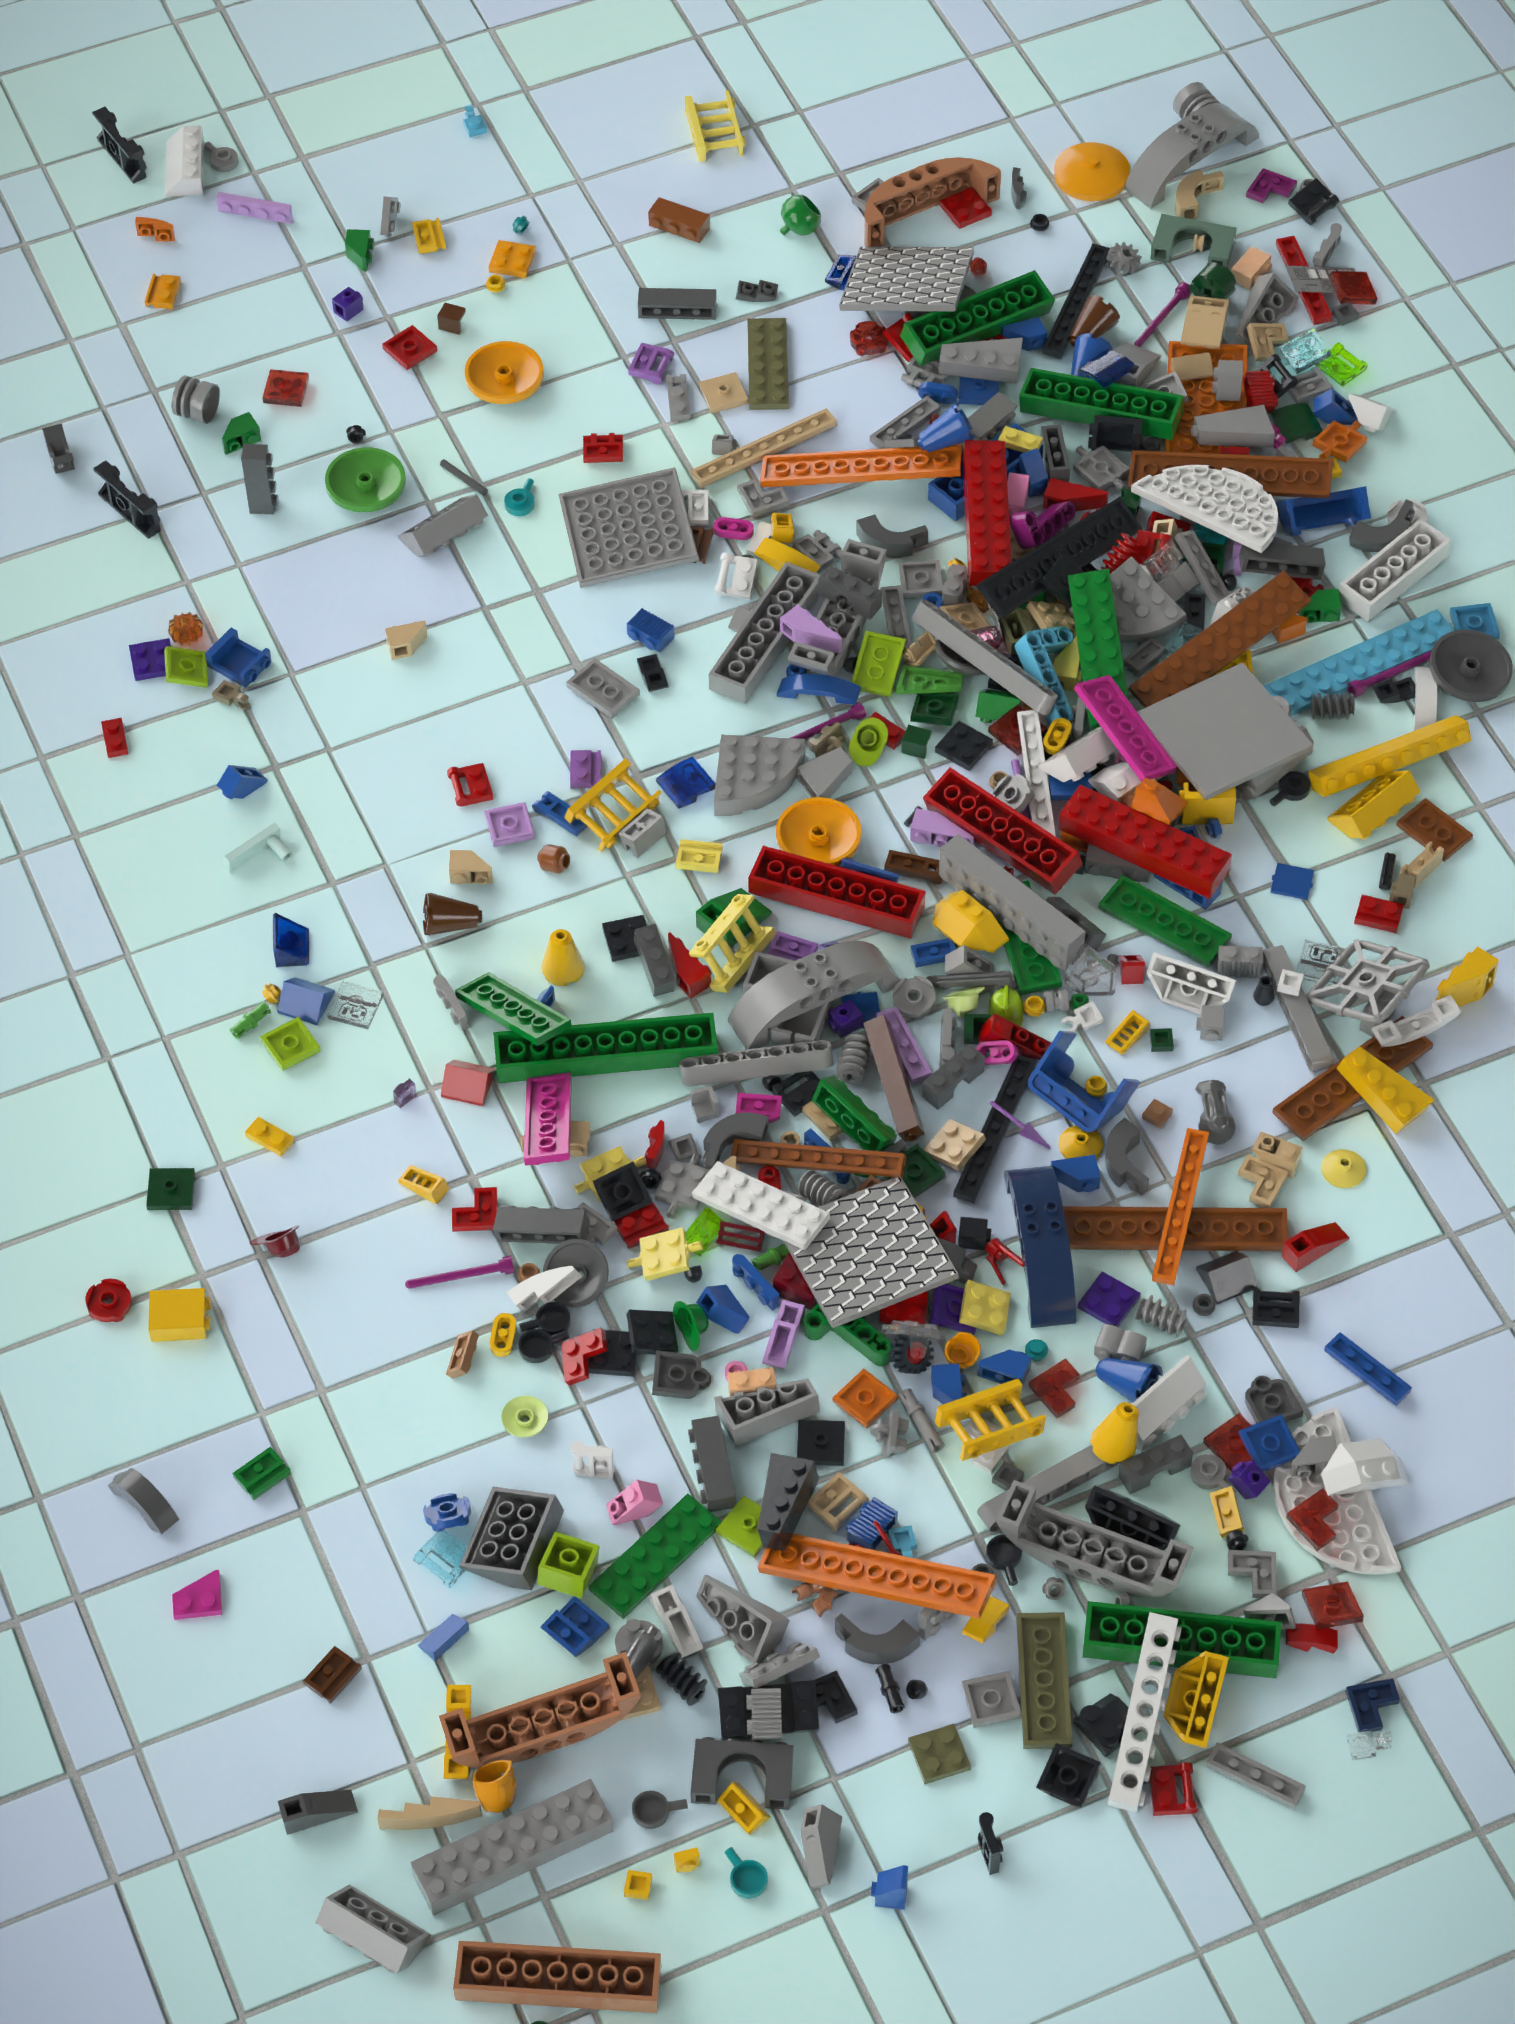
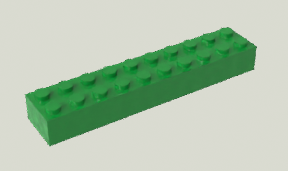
[493,1012,718,1083]

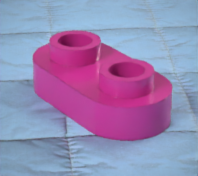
[714,517,754,540]
[975,1040,1018,1065]

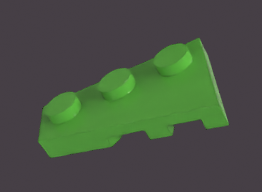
[896,665,964,694]

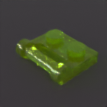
[1315,342,1368,387]

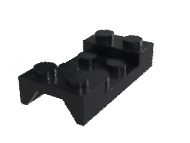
[92,106,147,184]
[93,460,161,539]
[718,1680,819,1739]

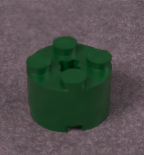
[1189,262,1236,300]

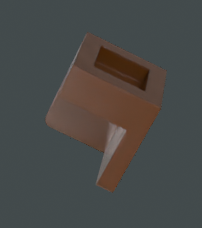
[437,302,466,335]

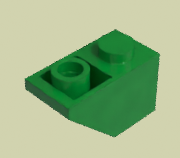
[345,229,374,271]
[222,412,261,455]
[1299,589,1342,623]

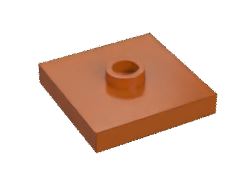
[832,1368,898,1429]

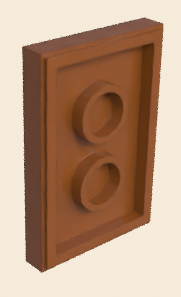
[1396,798,1473,862]

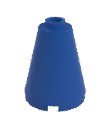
[1071,333,1113,379]
[917,403,976,453]
[1096,1357,1163,1403]

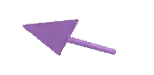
[990,1101,1051,1149]

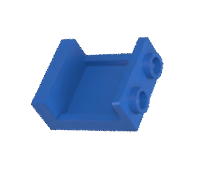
[205,627,272,688]

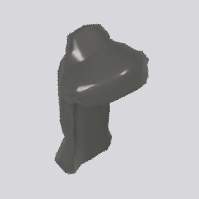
[1195,1080,1236,1145]

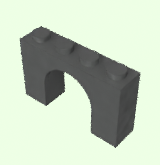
[690,1737,794,1810]

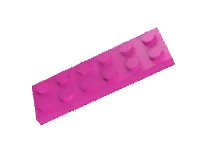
[1074,675,1177,782]
[523,1072,572,1166]

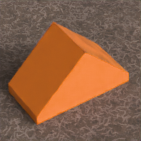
[1271,614,1308,643]

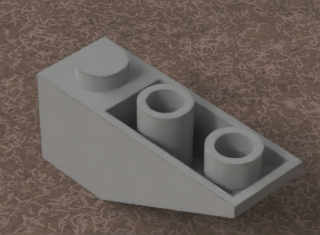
[800,1804,843,1889]

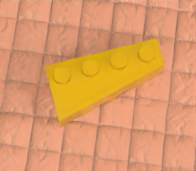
[1336,1046,1435,1134]

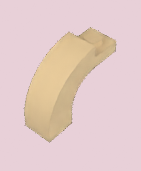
[1175,170,1224,219]

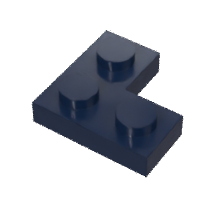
[1345,1678,1400,1735]

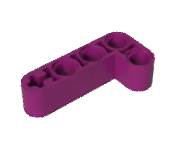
[1010,501,1076,550]

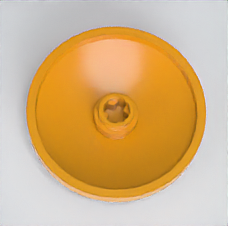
[1054,142,1130,201]
[465,341,544,404]
[776,797,861,866]

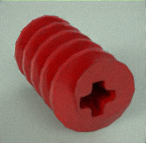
[1101,533,1141,574]

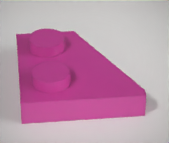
[172,1570,222,1620]

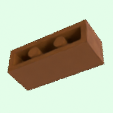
[648,197,710,243]

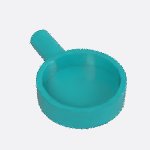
[504,478,535,516]
[724,1847,768,1899]

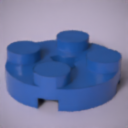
[423,1493,471,1532]

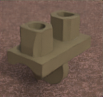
[807,722,846,758]

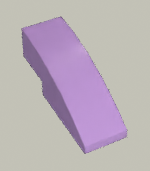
[762,1299,806,1369]

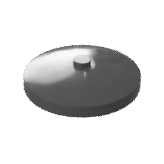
[1429,629,1513,702]

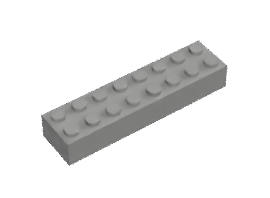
[708,562,821,704]
[939,834,1086,972]
[410,1778,614,1916]

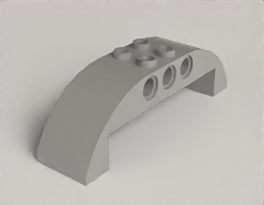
[1124,103,1259,209]
[788,539,887,676]
[728,941,900,1050]
[996,1480,1194,1597]

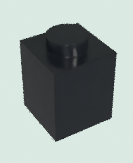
[958,1217,992,1250]

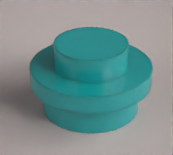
[512,215,530,234]
[1025,1339,1048,1362]

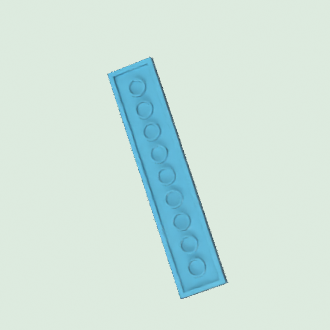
[1264,609,1455,716]

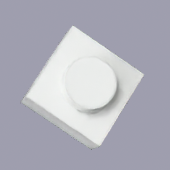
[1277,969,1304,996]

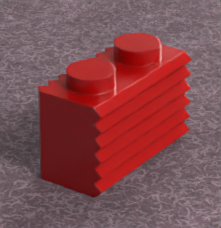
[1242,370,1278,414]

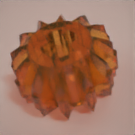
[168,611,203,646]

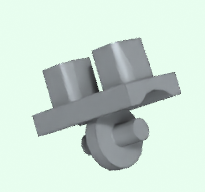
[870,1409,909,1458]

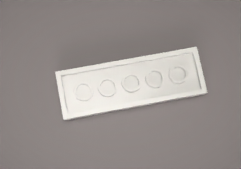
[692,1161,830,1250]

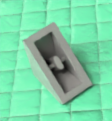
[1244,1593,1296,1629]

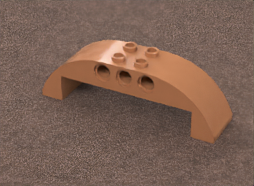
[864,157,1001,247]
[439,1652,641,1767]

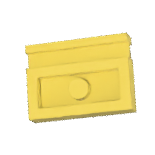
[676,839,723,873]

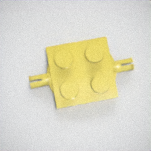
[574,1146,646,1203]
[627,1227,703,1281]

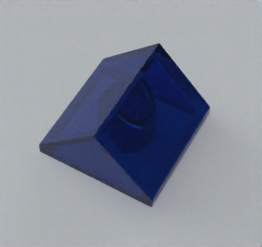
[273,912,309,967]

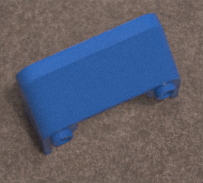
[1275,486,1371,536]
[1028,1030,1140,1132]

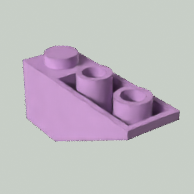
[780,604,842,653]
[910,808,974,847]

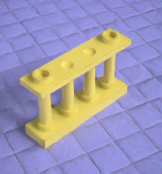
[684,90,746,162]
[689,894,777,993]

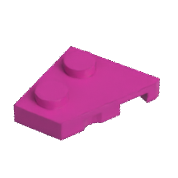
[735,1093,782,1124]

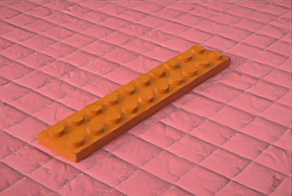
[760,444,963,487]
[757,1534,997,1619]

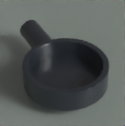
[1269,771,1311,807]
[519,1302,571,1336]
[518,1329,570,1363]
[986,1534,1022,1586]

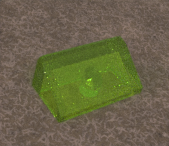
[686,1206,724,1257]

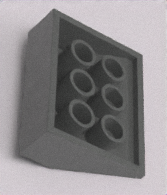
[459,1487,564,1590]

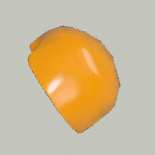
[944,1332,981,1369]

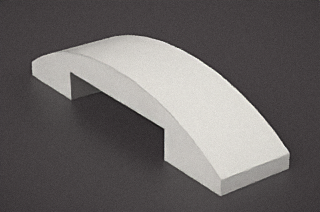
[1414,666,1437,731]
[1371,994,1461,1047]

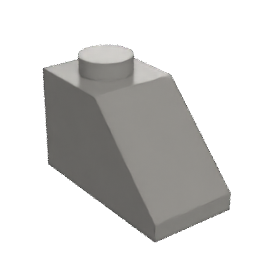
[945,945,994,975]

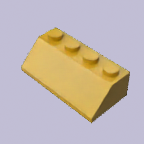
[1327,770,1421,840]

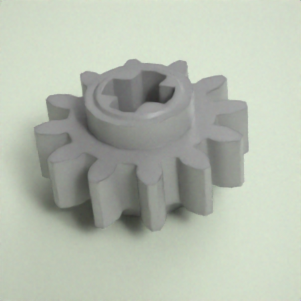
[1107,242,1142,275]

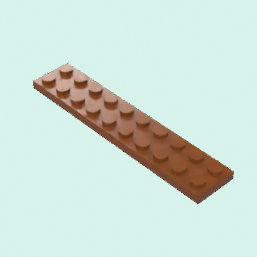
[1128,450,1334,499]
[1128,570,1311,708]
[1063,1206,1289,1251]

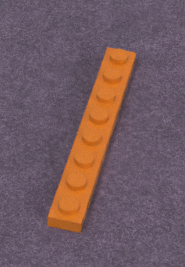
[1152,1128,1209,1286]

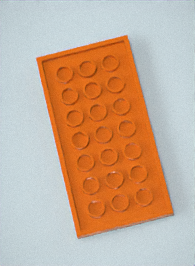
[1165,341,1248,454]

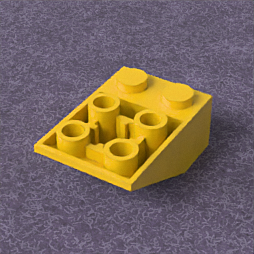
[1435,946,1499,1007]

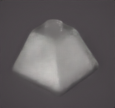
[1065,943,1118,996]

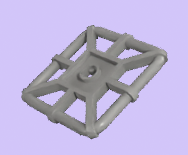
[1306,939,1430,1025]

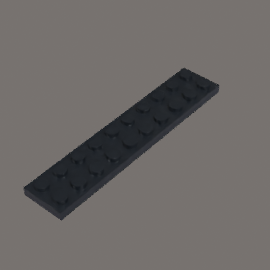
[976,497,1143,619]

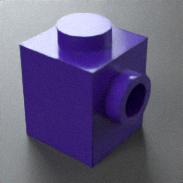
[332,286,364,322]
[827,999,863,1038]
[1227,1461,1271,1500]

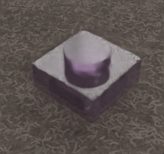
[393,1078,417,1109]

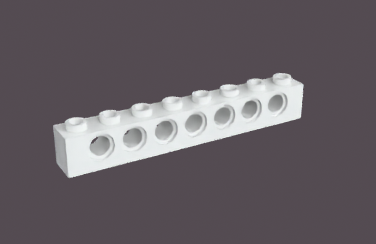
[1108,1612,1182,1813]

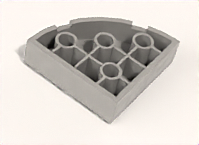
[1069,556,1187,643]
[714,734,805,816]

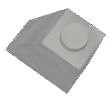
[797,747,853,798]

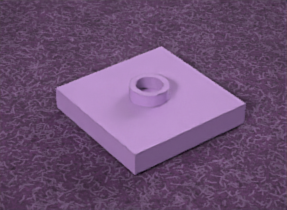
[484,802,535,847]

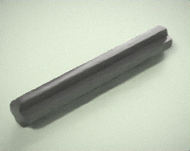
[926,971,1012,988]

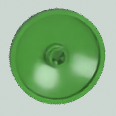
[325,447,406,512]

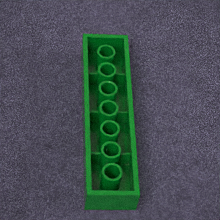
[900,270,1055,366]
[1019,368,1184,440]
[1068,568,1129,730]
[1082,1601,1281,1679]

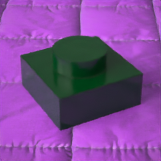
[1149,1028,1174,1052]

